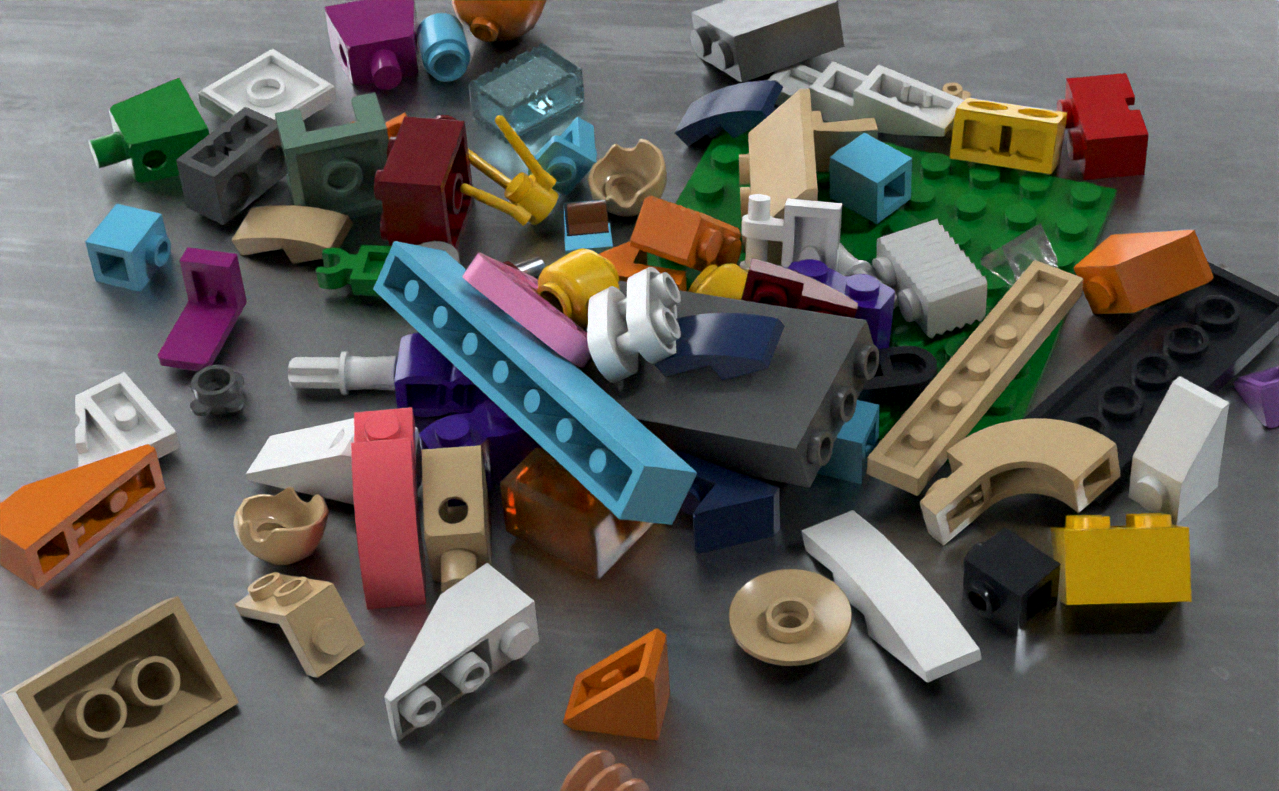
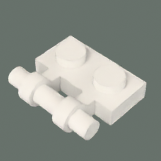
[740,194,842,273]

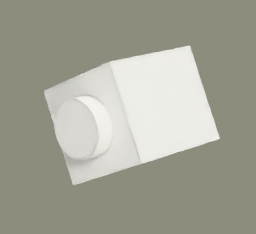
[1128,376,1229,525]

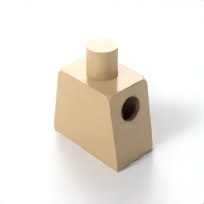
[422,445,492,592]

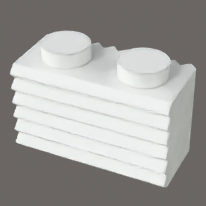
[872,219,987,338]

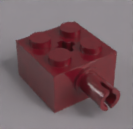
[374,115,475,250]

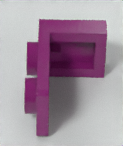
[158,247,247,371]

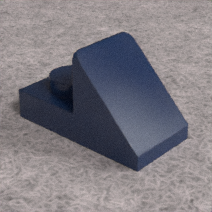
[674,449,780,553]

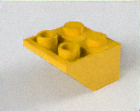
[1051,513,1192,605]

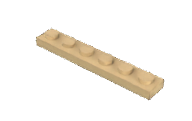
[867,260,1083,496]

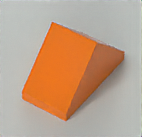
[563,628,670,740]

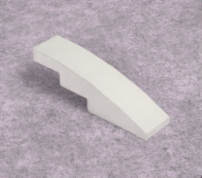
[768,61,964,137]
[801,510,982,683]

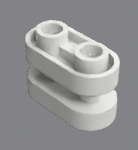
[587,267,681,383]

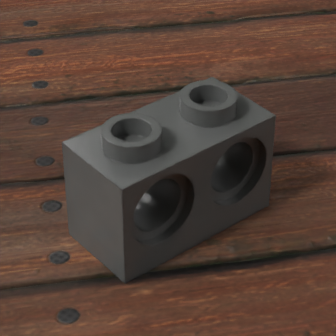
[176,107,288,225]

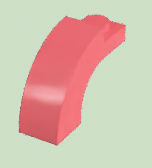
[351,407,426,610]

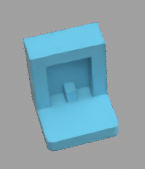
[527,116,597,196]

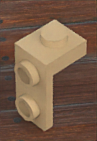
[234,572,365,678]

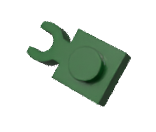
[316,245,392,297]

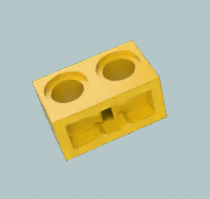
[949,98,1067,174]

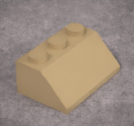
[739,89,818,265]
[1,596,239,791]

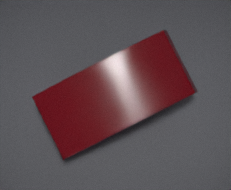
[741,258,858,318]

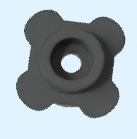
[189,365,245,416]

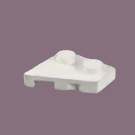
[75,372,180,467]

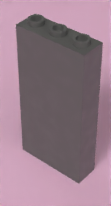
[574,281,879,488]

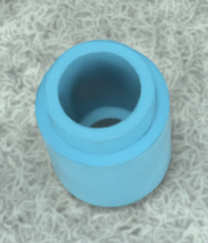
[416,13,470,82]

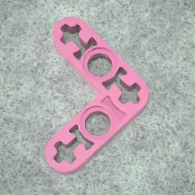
[462,253,591,368]

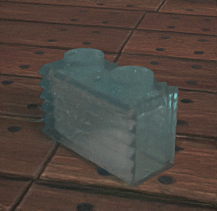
[468,42,585,144]

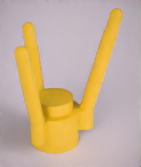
[460,115,558,226]

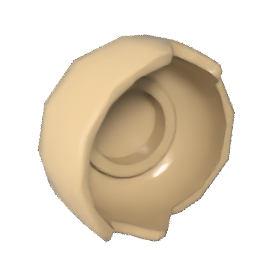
[587,139,667,217]
[233,487,329,565]

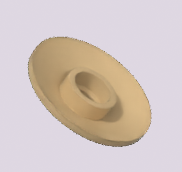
[729,569,852,666]

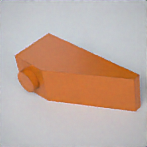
[0,444,166,590]

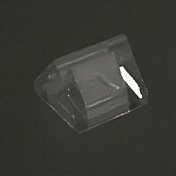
[981,223,1058,286]

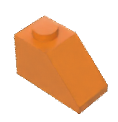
[1073,230,1214,314]

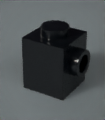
[962,527,1061,638]

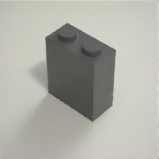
[690,0,845,82]

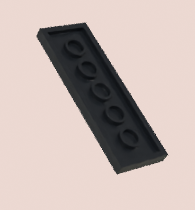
[1024,261,1279,503]

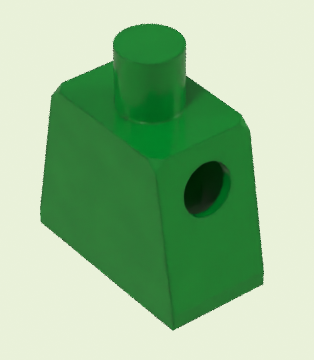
[89,78,209,183]

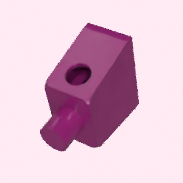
[324,0,419,90]

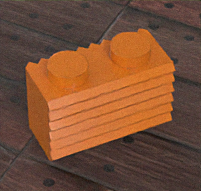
[630,196,742,272]

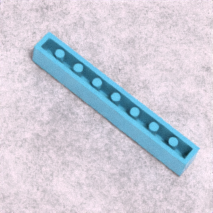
[373,241,697,525]

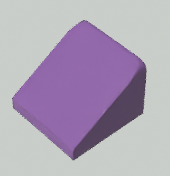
[1234,366,1279,428]

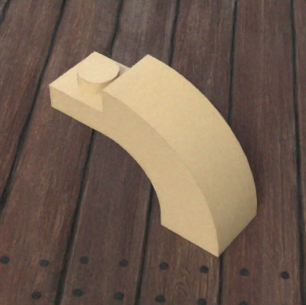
[919,418,1121,546]

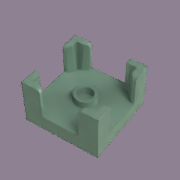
[274,93,389,219]

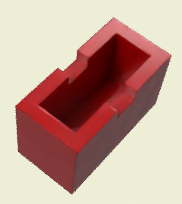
[1057,73,1149,180]

